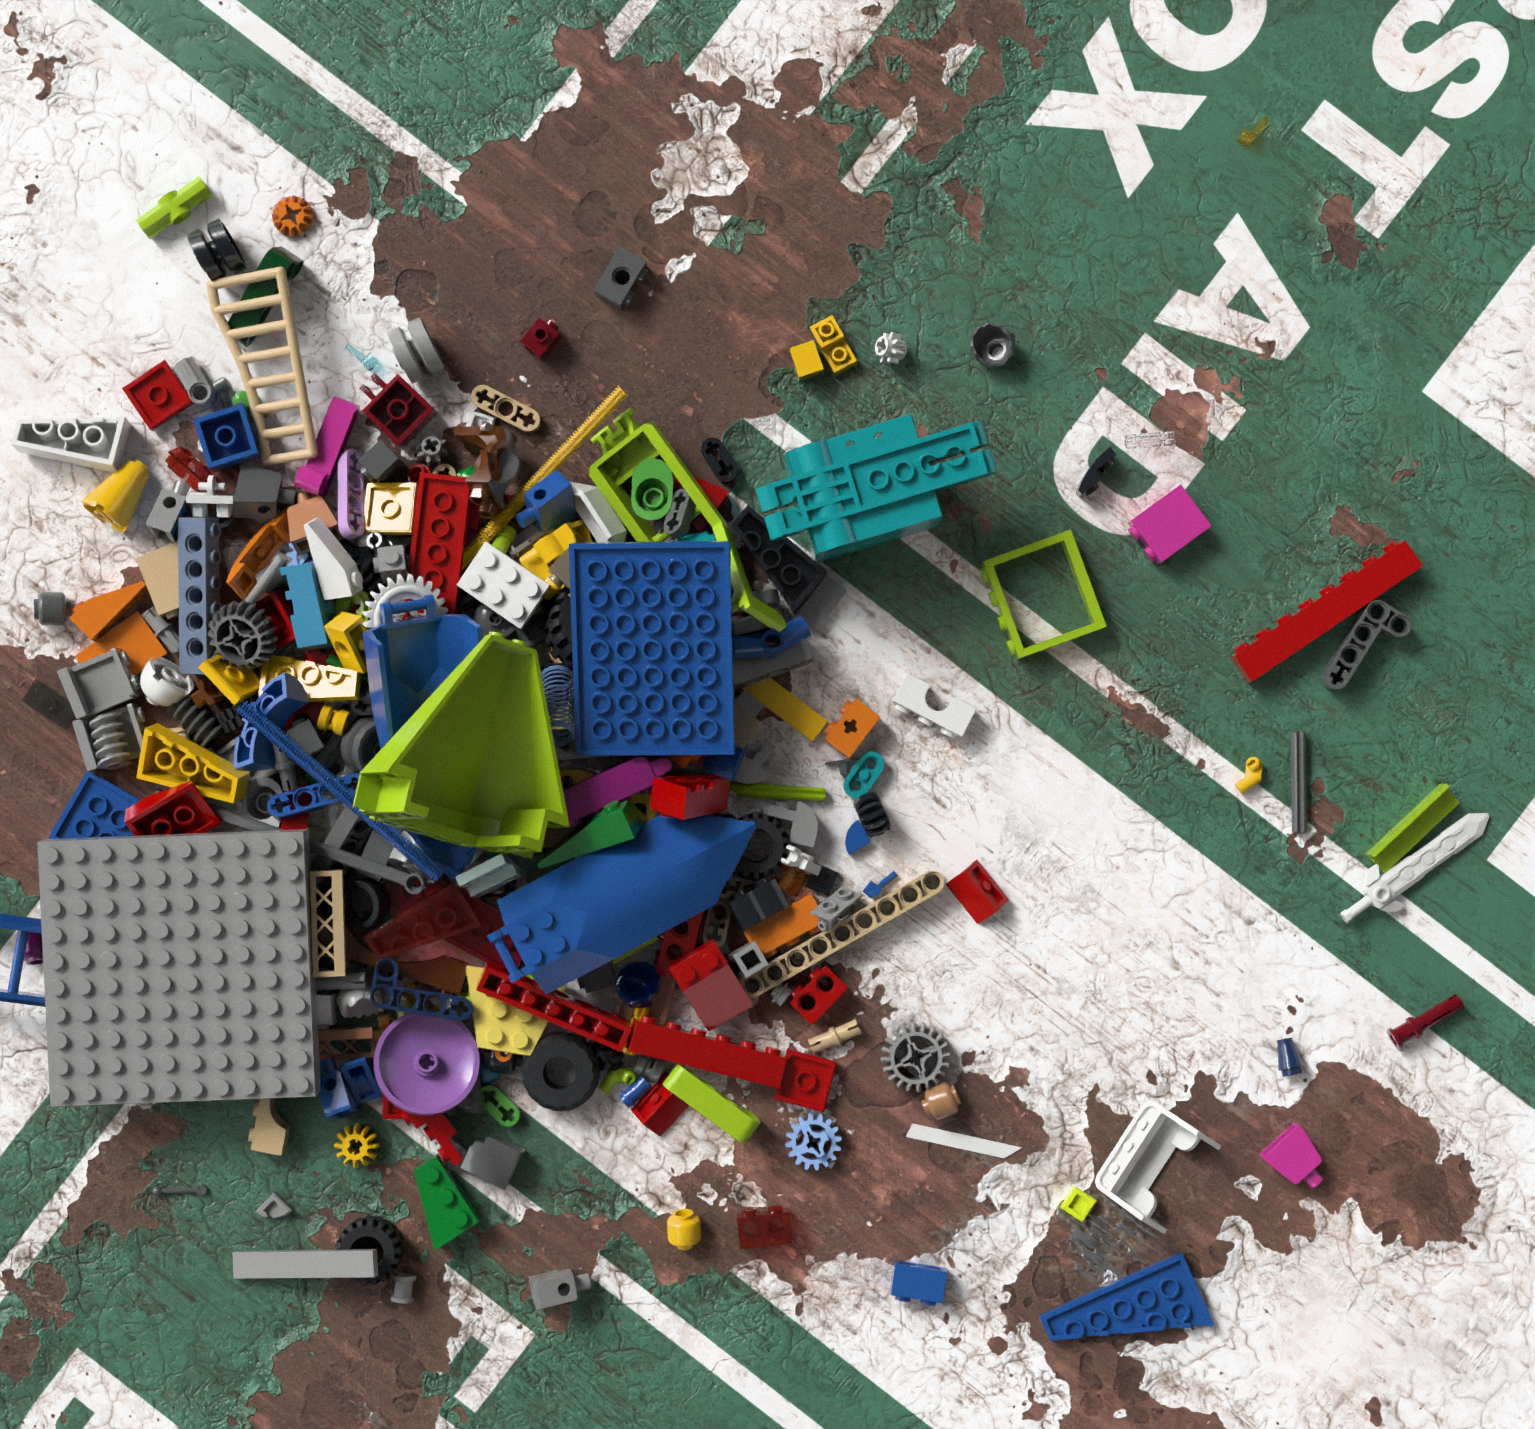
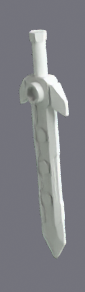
[1340,813,1489,923]

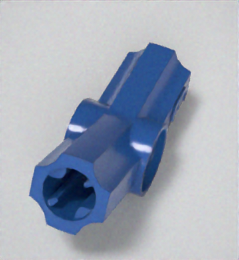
[733,616,811,660]

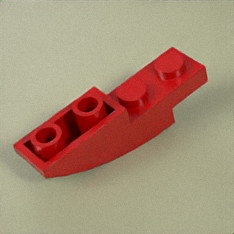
[400,1111,463,1166]

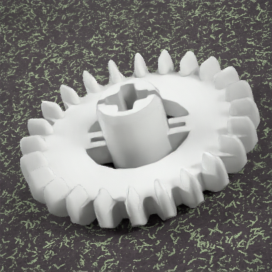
[362,574,448,628]

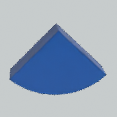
[845,820,871,855]

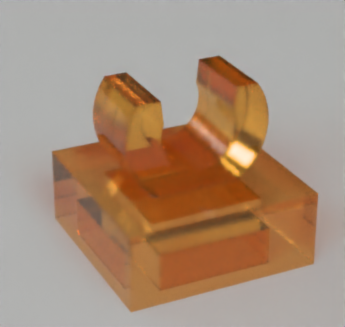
[774,865,809,897]
[372,1013,392,1042]

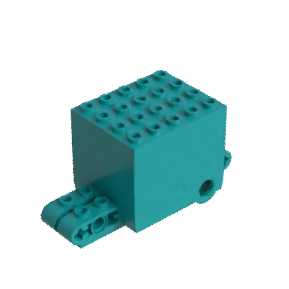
[755,414,999,563]

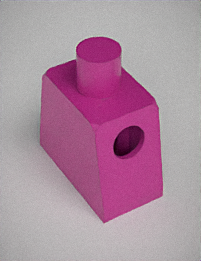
[1259,1122,1323,1188]

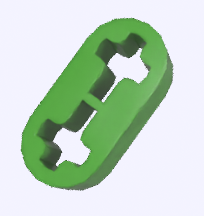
[482,1084,521,1127]

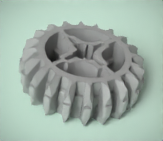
[880,1021,951,1092]

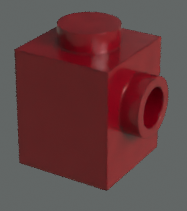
[520,317,561,361]

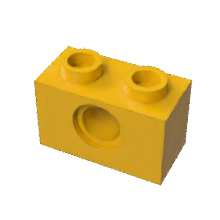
[324,612,368,674]

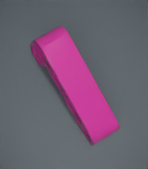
[294,396,360,499]

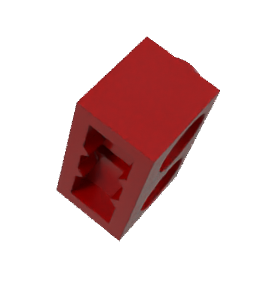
[789,964,848,1025]

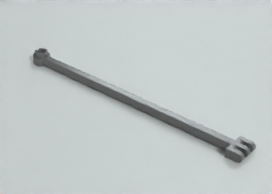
[155,784,428,894]

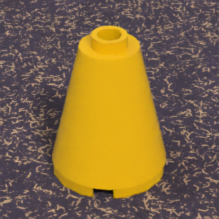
[81,459,150,533]

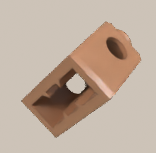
[287,492,345,556]

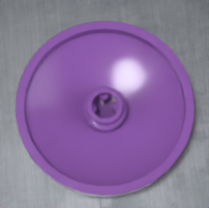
[373,1010,480,1116]

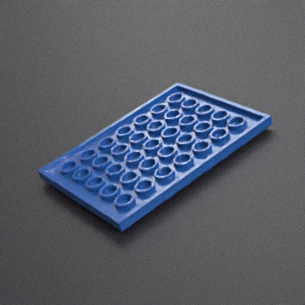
[569,541,735,756]

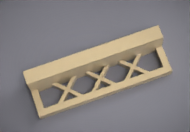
[310,869,347,977]

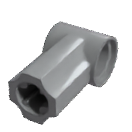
[173,356,217,409]

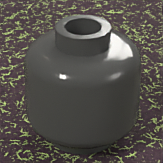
[34,592,72,626]

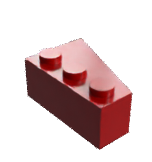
[650,774,730,820]

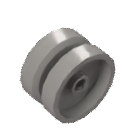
[387,317,445,384]

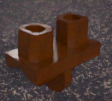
[191,678,229,708]

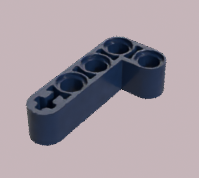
[370,958,473,1021]

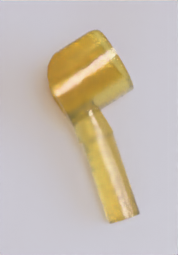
[1237,116,1269,146]

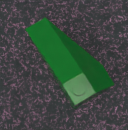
[538,801,646,869]

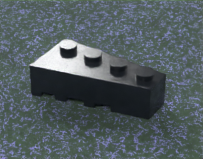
[731,505,828,613]

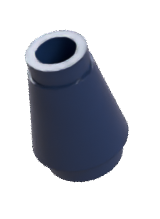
[1277,1037,1304,1077]

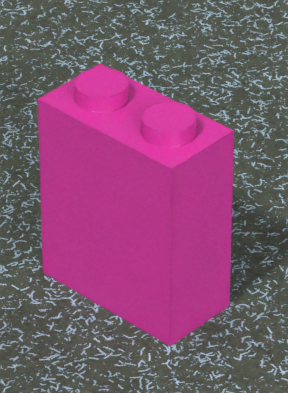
[1127,484,1211,564]

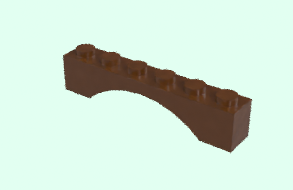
[317,914,469,995]

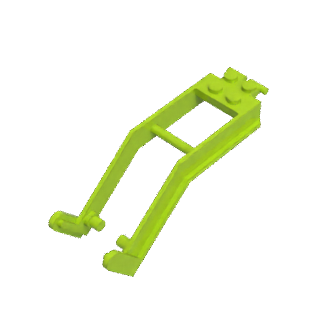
[589,407,786,631]

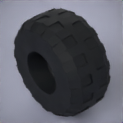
[522,1032,600,1111]

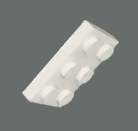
[457,541,551,629]

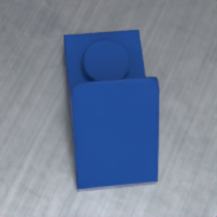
[340,1057,382,1104]

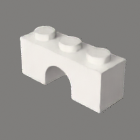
[892,673,976,739]

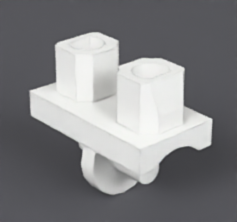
[186,475,235,517]

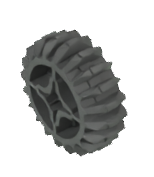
[207,601,279,671]

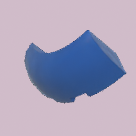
[234,673,309,771]

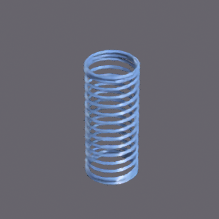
[541,665,574,746]

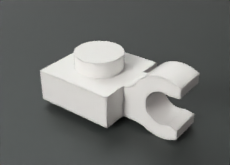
[781,845,822,876]

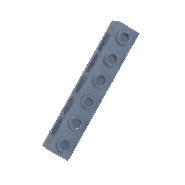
[178,517,221,674]

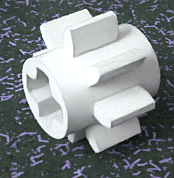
[875,332,907,365]

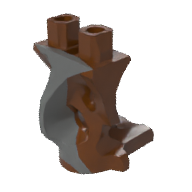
[453,421,521,519]

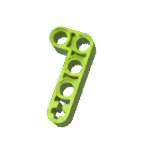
[663,1063,761,1145]

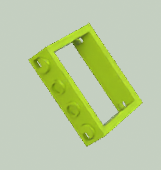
[979,530,1107,660]

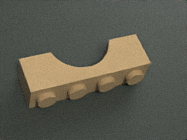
[248,1098,291,1156]

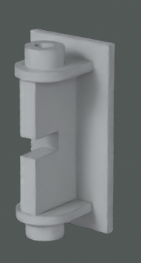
[507,524,555,564]
[810,887,862,931]

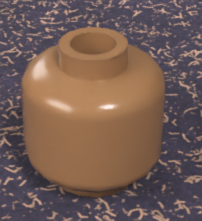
[921,1082,962,1120]

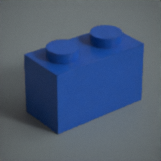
[890,1260,947,1306]

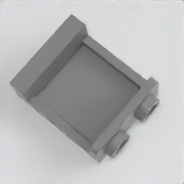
[57,647,141,719]
[72,703,146,772]

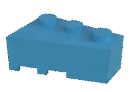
[279,563,335,651]

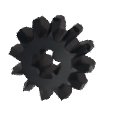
[853,792,891,838]

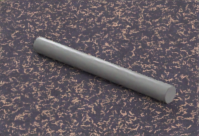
[228,553,288,631]

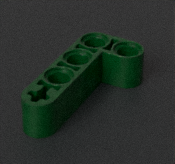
[228,246,304,347]

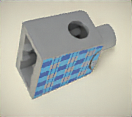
[146,480,191,543]

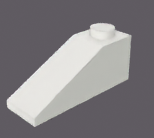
[304,517,363,600]

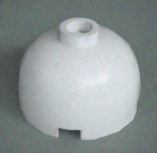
[140,657,194,707]

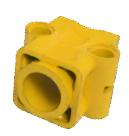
[519,520,594,601]

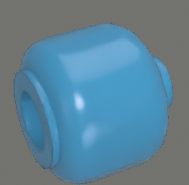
[479,1058,501,1085]

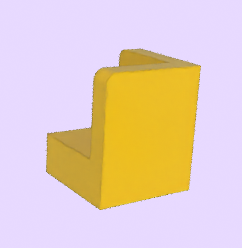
[790,340,824,381]

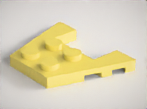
[465,965,567,1056]

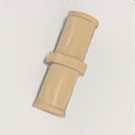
[808,1018,862,1054]

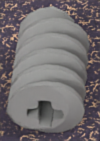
[89,712,132,770]

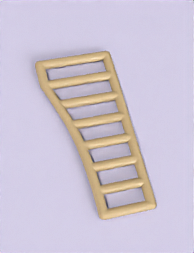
[206,267,318,466]

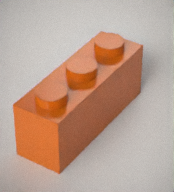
[743,893,820,959]

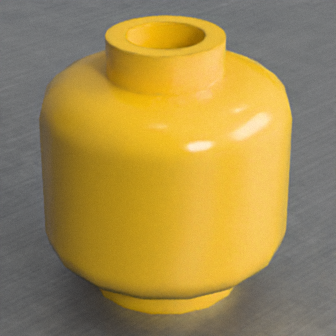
[667,1209,701,1250]

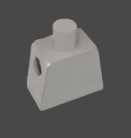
[528,1269,591,1310]

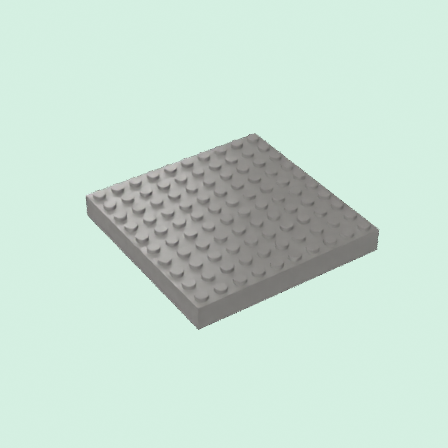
[37,829,321,1107]

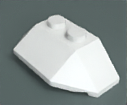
[569,481,628,543]

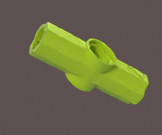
[136,176,213,239]

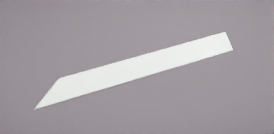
[906,1123,1022,1158]

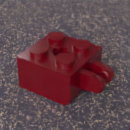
[359,373,438,450]

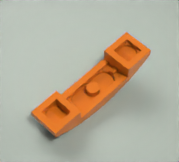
[226,506,291,600]

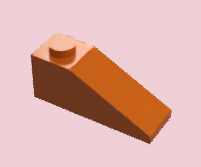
[69,581,148,641]

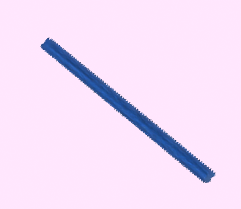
[237,701,445,882]

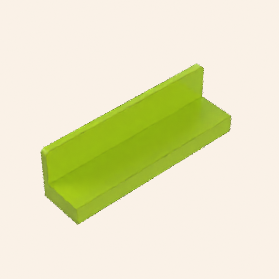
[1365,783,1460,873]

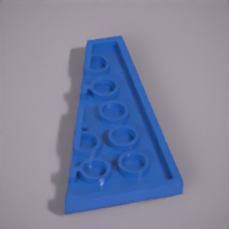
[1039,1252,1214,1341]

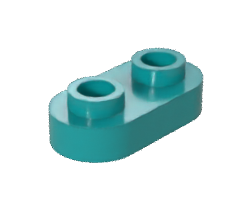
[843,751,884,798]

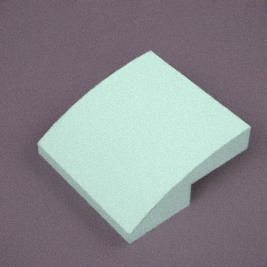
[455,853,523,898]

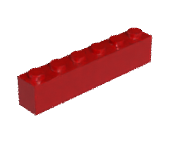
[626,1015,787,1088]

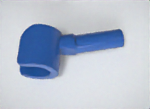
[863,871,898,898]

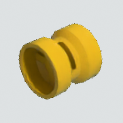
[317,704,351,736]

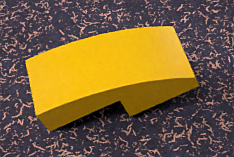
[810,315,858,376]

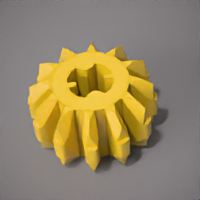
[334,1123,379,1168]

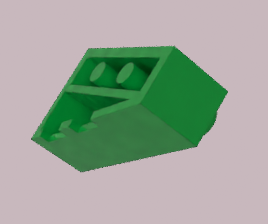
[414,1153,482,1251]

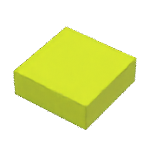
[1060,1185,1097,1222]

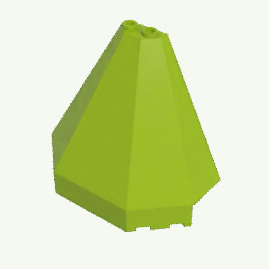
[353,632,570,858]

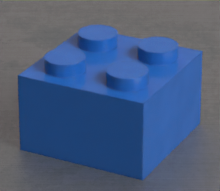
[193,403,261,472]

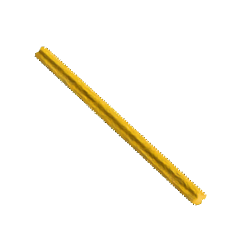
[462,386,628,571]

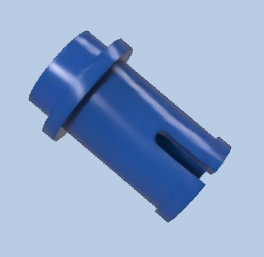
[618,1075,652,1108]

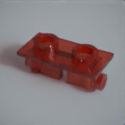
[165,446,220,492]

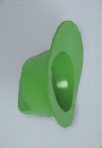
[631,458,673,521]

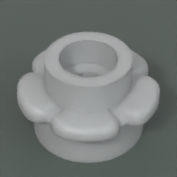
[770,982,793,1006]

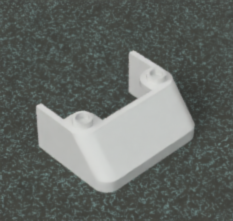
[1095,1101,1221,1234]

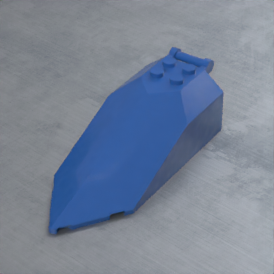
[363,594,483,883]
[487,815,757,994]

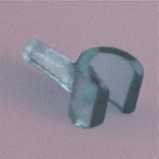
[345,343,379,371]

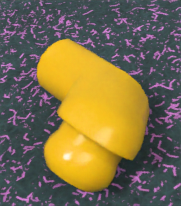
[1235,757,1263,794]

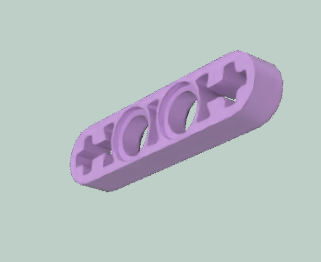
[338,449,364,540]

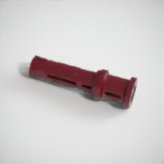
[1387,994,1464,1050]

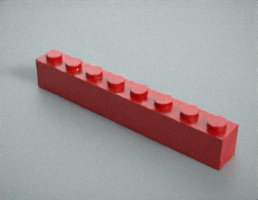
[1230,540,1423,683]

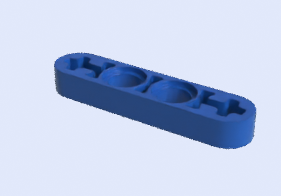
[267,773,360,820]

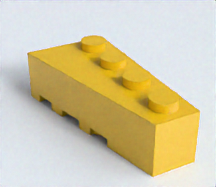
[136,723,250,804]

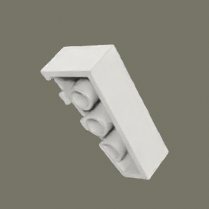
[11,416,131,472]

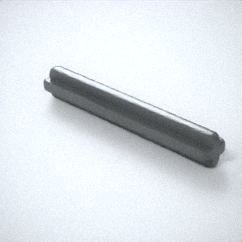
[1291,731,1307,834]

